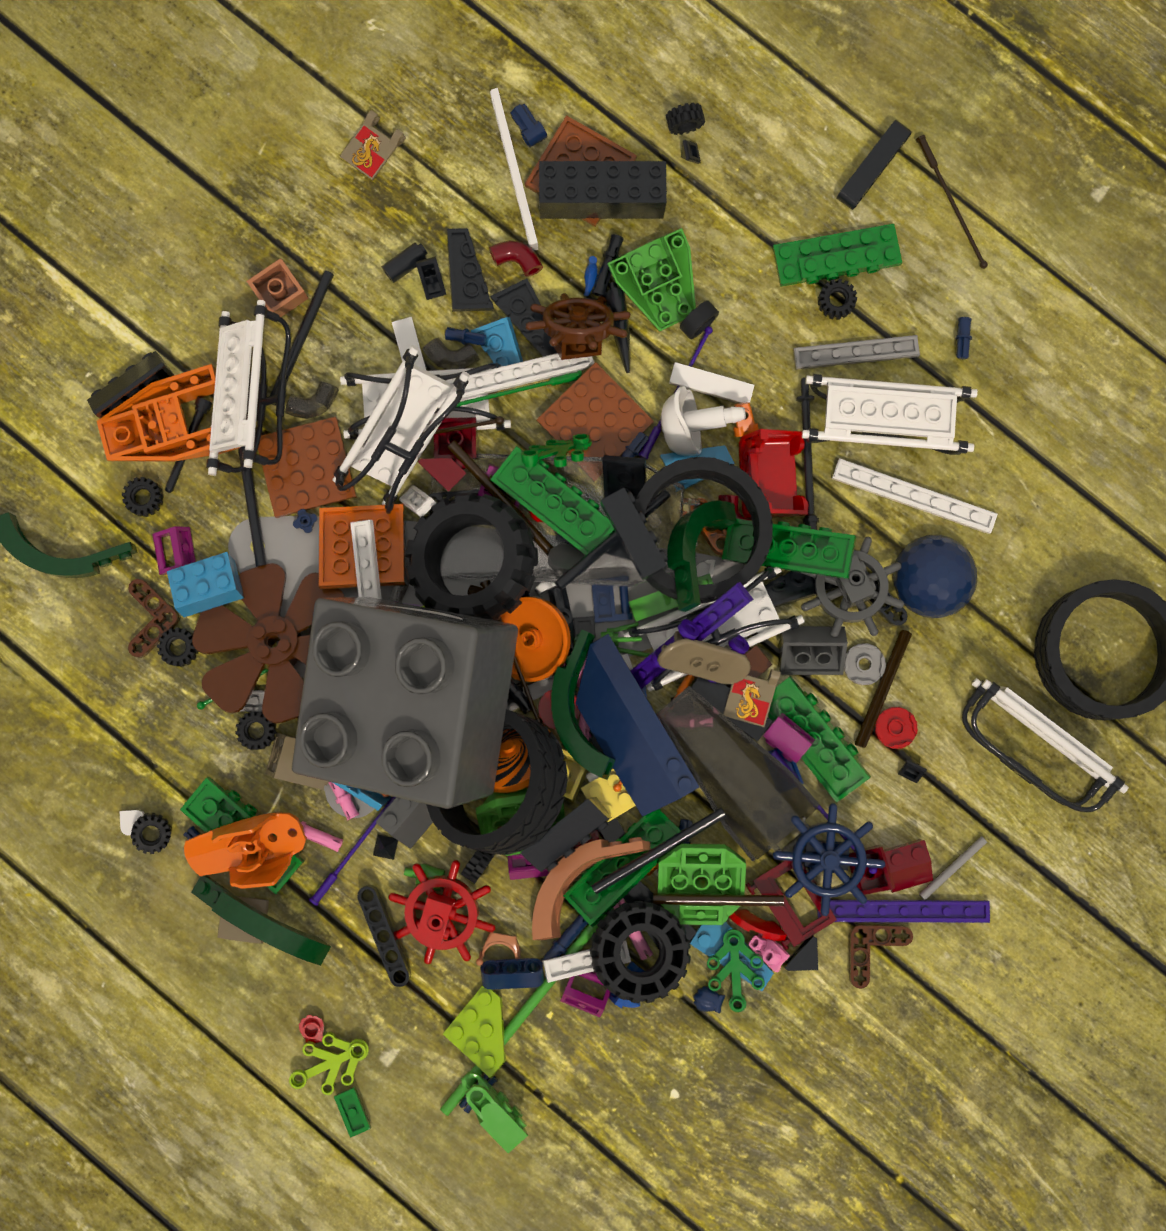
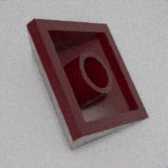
[434,417,478,460]
[849,845,895,895]

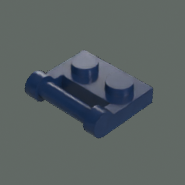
[591,578,633,623]

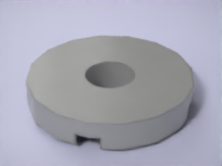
[844,643,886,685]

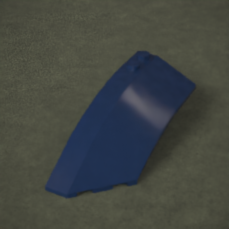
[575,634,699,817]

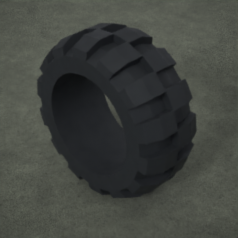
[405,492,538,621]

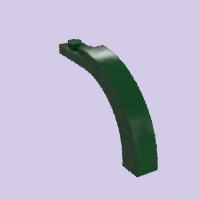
[667,500,737,612]
[0,512,138,578]
[551,629,615,780]
[191,875,331,966]

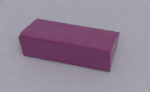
[508,854,550,880]

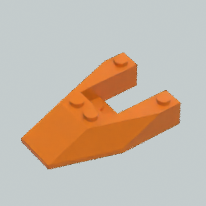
[96,364,240,461]

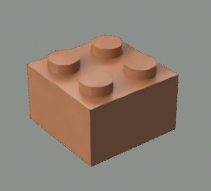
[246,258,309,317]

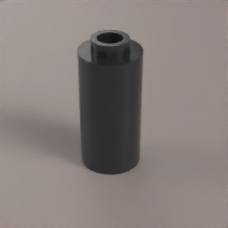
[381,242,428,284]

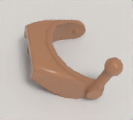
[476,932,521,966]

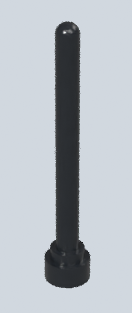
[165,397,213,493]

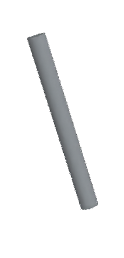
[919,836,987,900]

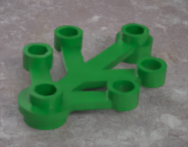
[521,434,592,467]
[707,929,765,1012]

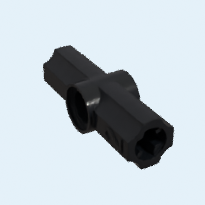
[548,587,576,652]

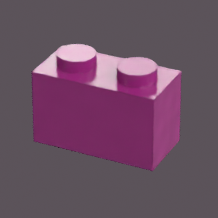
[763,713,815,763]

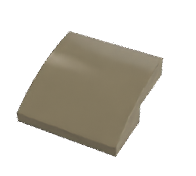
[217,896,269,944]

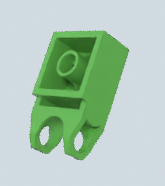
[461,1071,528,1153]

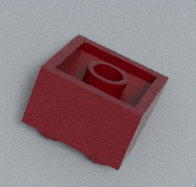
[418,458,466,492]
[884,839,933,893]

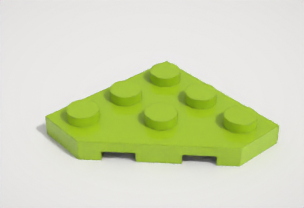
[443,986,506,1078]

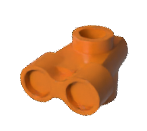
[733,402,759,437]

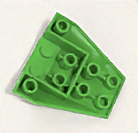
[607,228,696,331]

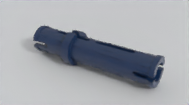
[541,914,588,961]

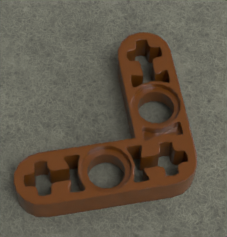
[128,579,179,658]
[849,924,913,989]

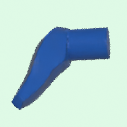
[584,256,598,296]

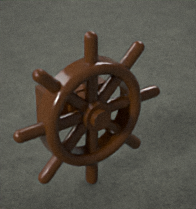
[525,293,631,360]

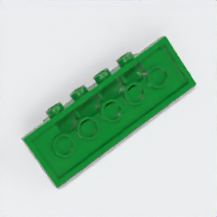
[772,224,903,287]
[490,446,614,555]
[722,519,856,579]
[768,676,871,803]
[180,777,304,894]
[563,809,681,927]

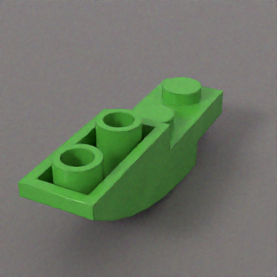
[629,573,713,622]

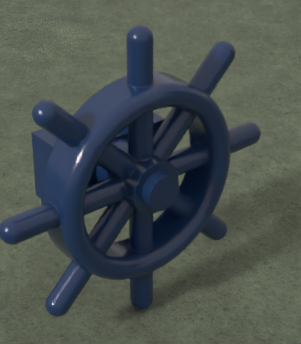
[773,803,885,916]

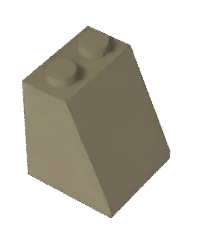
[266,732,329,790]

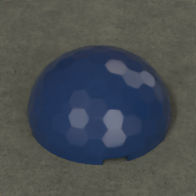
[893,535,977,618]

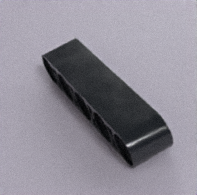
[836,120,912,210]
[357,885,411,987]

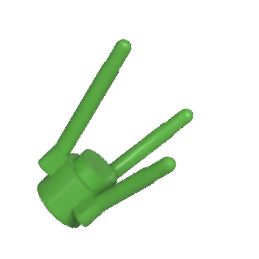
[601,622,650,657]

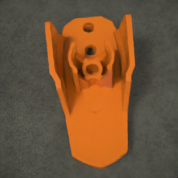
[184,812,307,889]

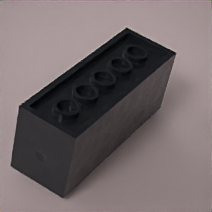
[539,161,667,219]

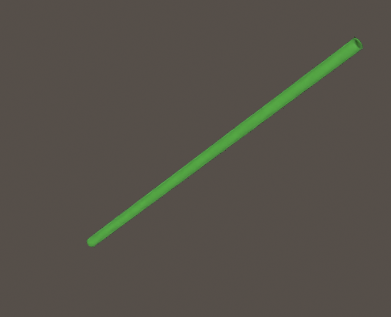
[440,825,679,1116]

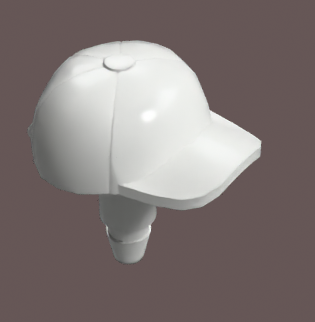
[661,386,746,456]

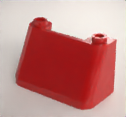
[739,429,808,518]

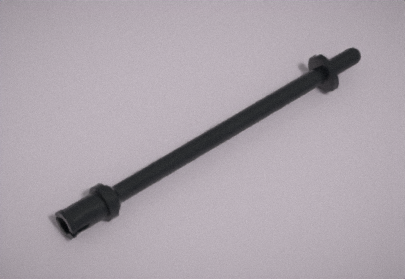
[796,377,819,530]

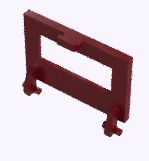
[745,860,837,950]

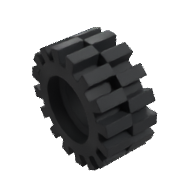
[666,103,705,135]
[818,279,857,320]
[122,477,164,517]
[157,628,198,667]
[235,711,277,750]
[130,813,171,854]
[461,851,495,884]

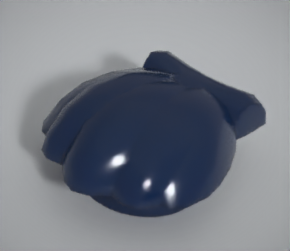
[693,986,725,1013]

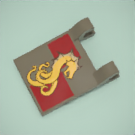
[340,110,406,181]
[723,669,781,727]

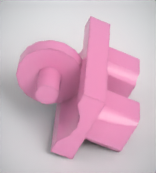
[749,933,790,972]

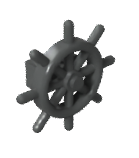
[800,537,904,637]

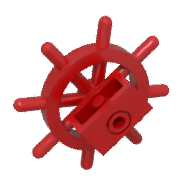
[388,860,495,964]

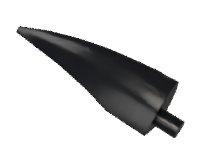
[605,282,631,373]

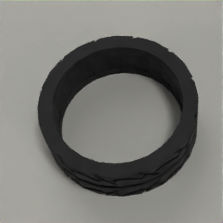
[634,457,773,603]
[1034,579,1166,721]
[426,709,568,855]

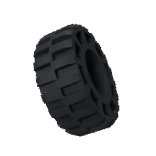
[590,901,691,1003]

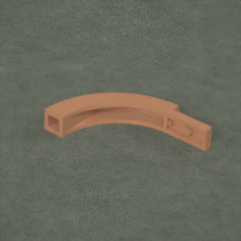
[532,837,651,940]

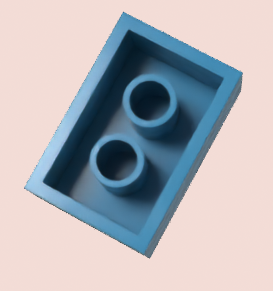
[167,552,244,617]

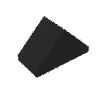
[416,256,446,300]
[782,936,818,971]

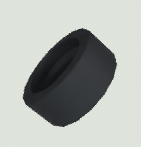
[680,300,719,339]

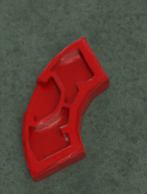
[729,909,787,941]

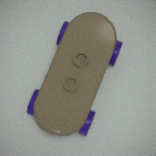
[651,619,751,684]

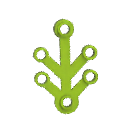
[289,1032,369,1095]

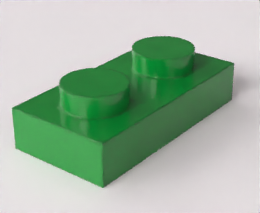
[334,1087,371,1138]

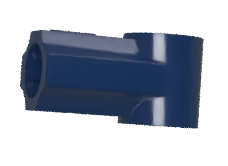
[510,104,548,148]

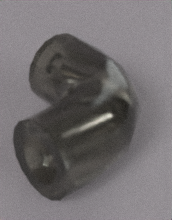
[422,337,480,370]
[285,381,339,419]

